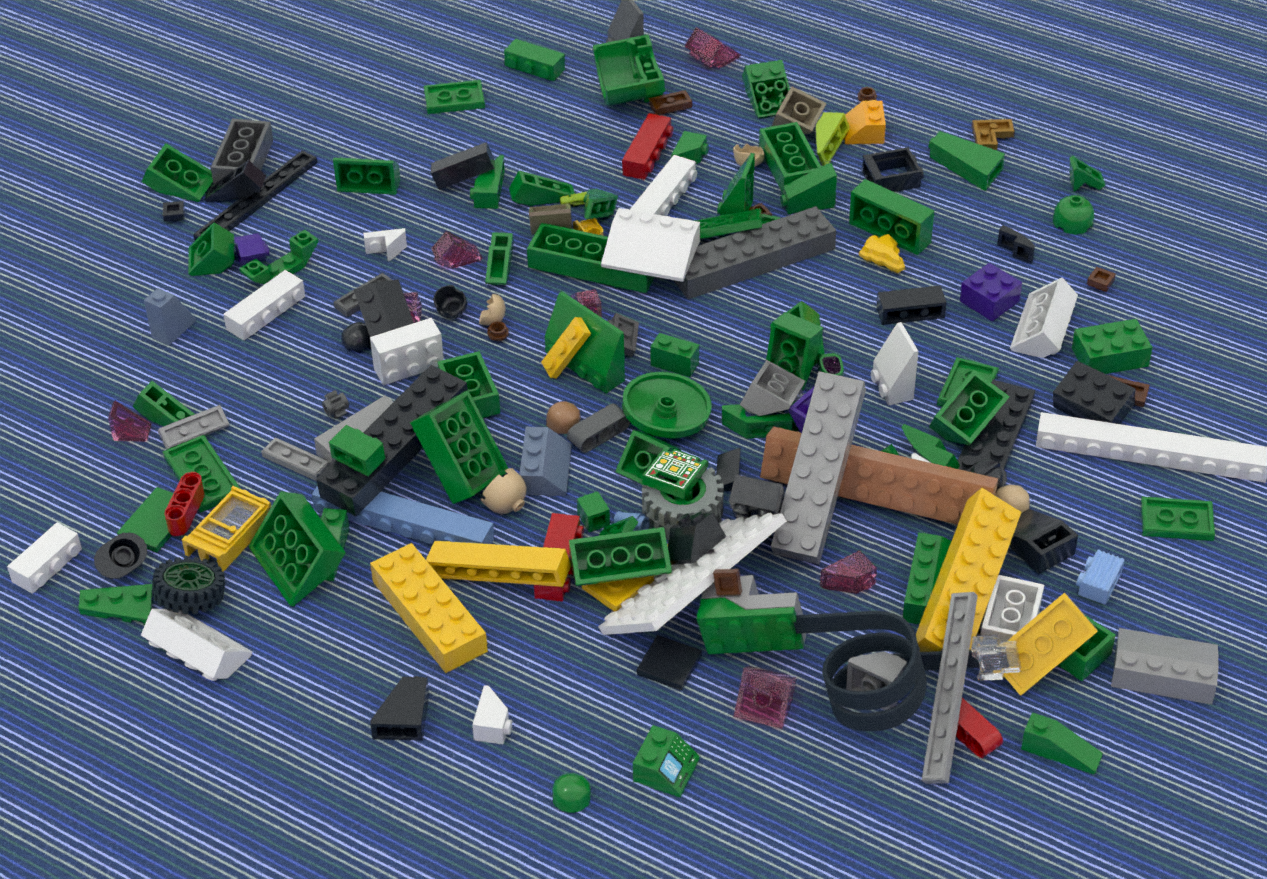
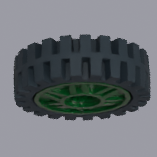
[152,557,225,614]

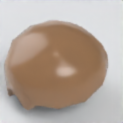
[546,401,581,434]

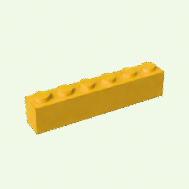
[426,541,571,587]

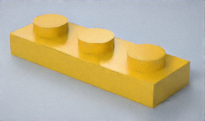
[541,317,591,378]

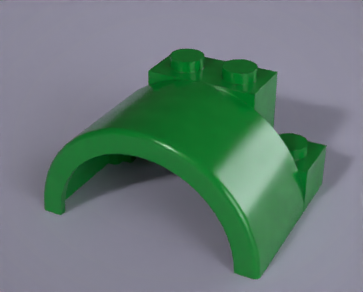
[592,34,665,106]

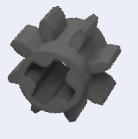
[322,390,349,419]

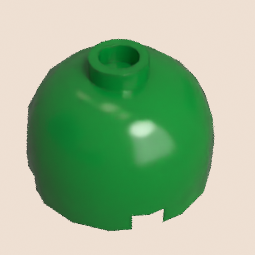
[1053,195,1095,235]

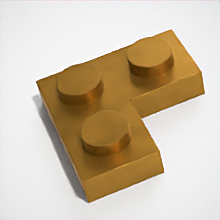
[972,119,1015,150]

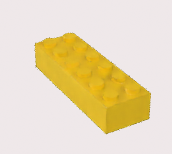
[370,543,488,673]

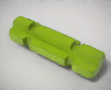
[560,191,587,207]

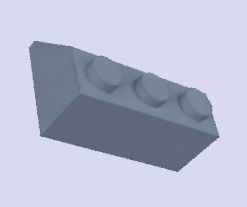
[519,427,572,496]

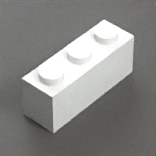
[7,523,82,594]

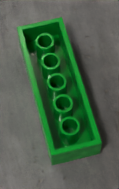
[527,223,655,293]

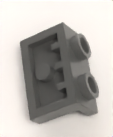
[607,313,639,357]

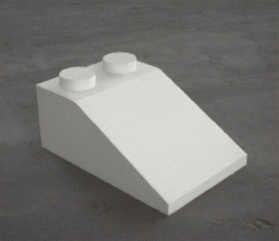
[871,322,918,405]

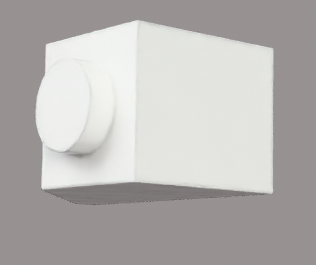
[472,685,512,745]

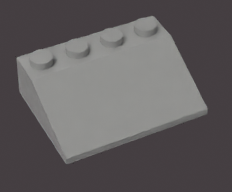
[1111,628,1219,705]

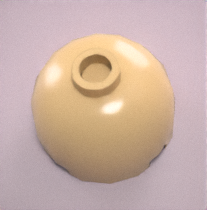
[481,468,527,514]

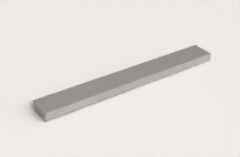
[922,592,978,784]

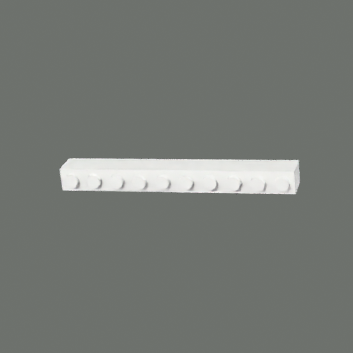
[1036,412,1267,483]

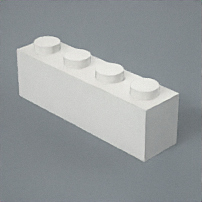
[223,270,305,340]

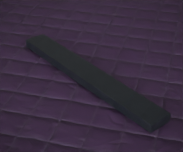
[193,150,318,240]

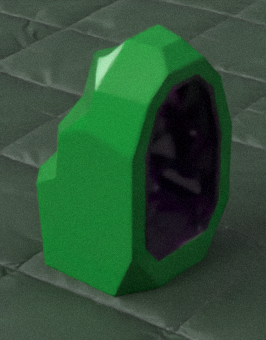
[818,353,844,376]

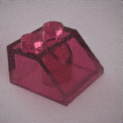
[684,27,741,69]
[733,666,797,728]

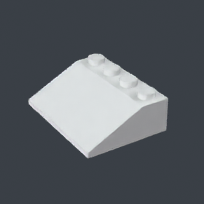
[601,208,700,282]

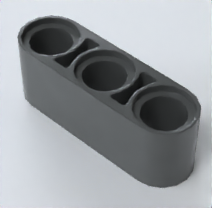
[567,403,631,453]

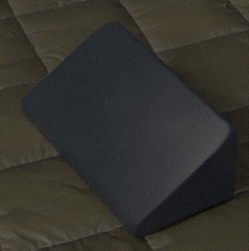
[716,448,741,491]

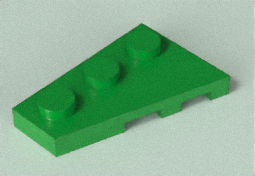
[79,584,153,625]

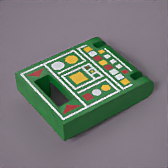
[642,446,708,499]

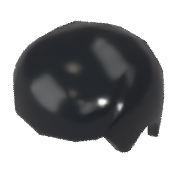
[433,285,468,319]
[341,322,371,353]

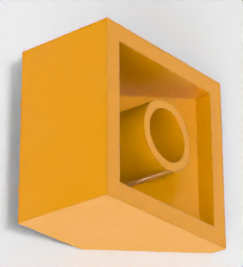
[844,100,886,144]

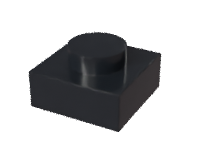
[163,201,185,222]

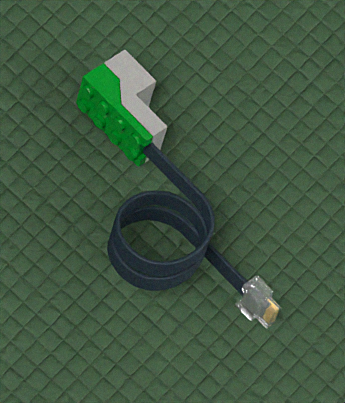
[696,575,1021,731]

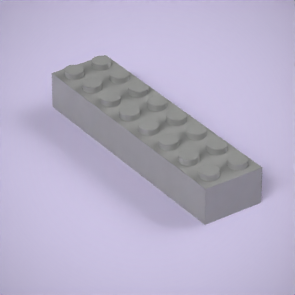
[771,371,866,565]

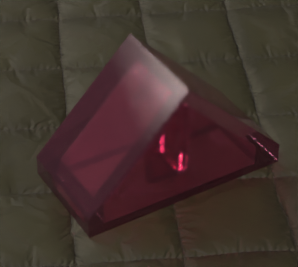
[108,400,152,442]

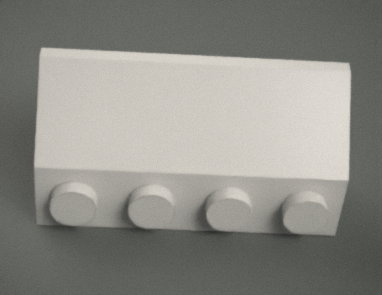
[1010,278,1078,358]
[141,609,252,681]

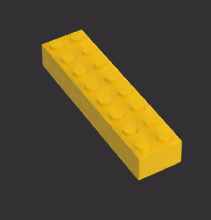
[916,488,1021,652]

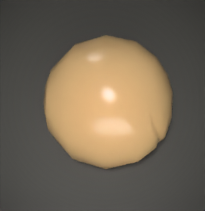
[733,144,765,166]
[479,294,506,326]
[995,484,1030,513]

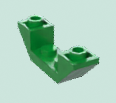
[239,230,318,285]
[721,401,798,439]

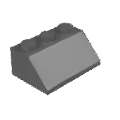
[740,360,805,416]

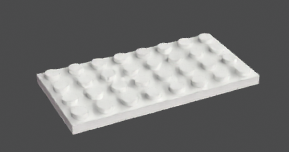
[599,513,786,635]

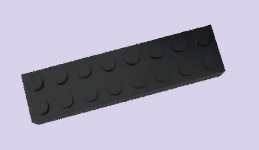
[316,365,468,516]

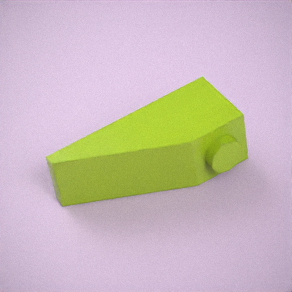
[816,112,850,166]

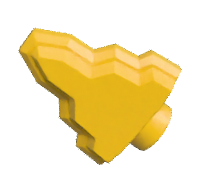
[859,234,905,273]

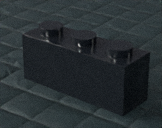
[431,142,495,190]
[877,285,947,325]

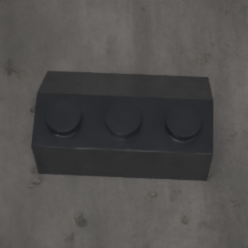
[354,279,414,337]

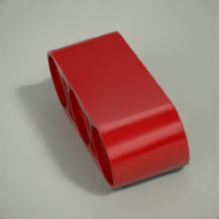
[164,472,205,536]
[956,698,1003,758]

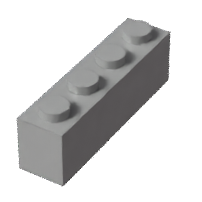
[314,395,393,465]

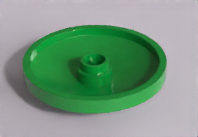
[622,372,712,438]

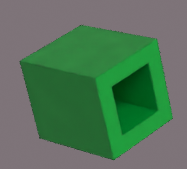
[577,491,610,533]

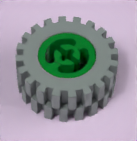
[642,467,724,540]

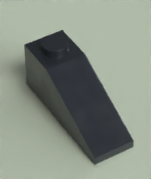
[204,160,266,202]

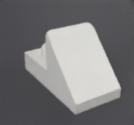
[364,228,407,261]

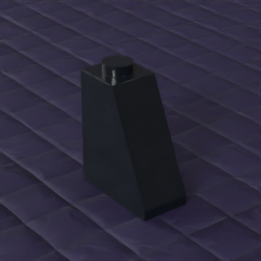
[370,676,429,741]

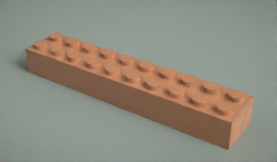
[760,427,998,524]

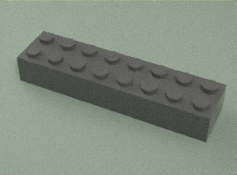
[673,207,836,299]

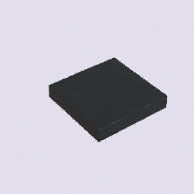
[637,635,702,691]

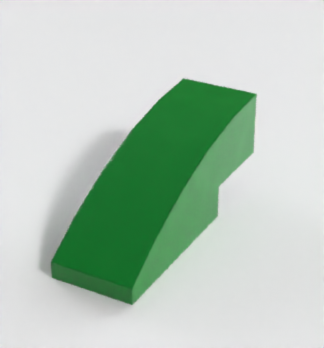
[485,232,514,285]
[901,424,960,469]

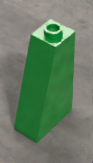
[928,131,1005,191]

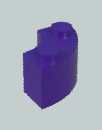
[234,233,270,266]

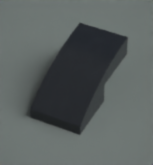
[997,225,1035,264]

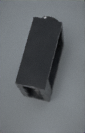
[862,147,924,192]

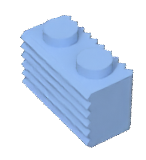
[1076,550,1124,605]

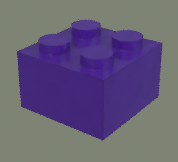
[960,263,1022,322]

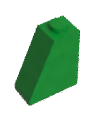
[780,163,837,214]

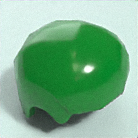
[552,773,591,813]

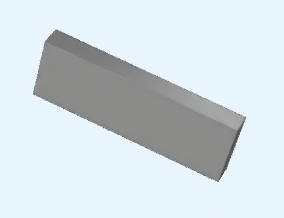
[158,405,229,450]
[261,438,330,481]

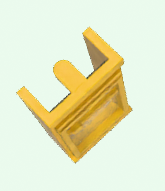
[182,486,271,572]

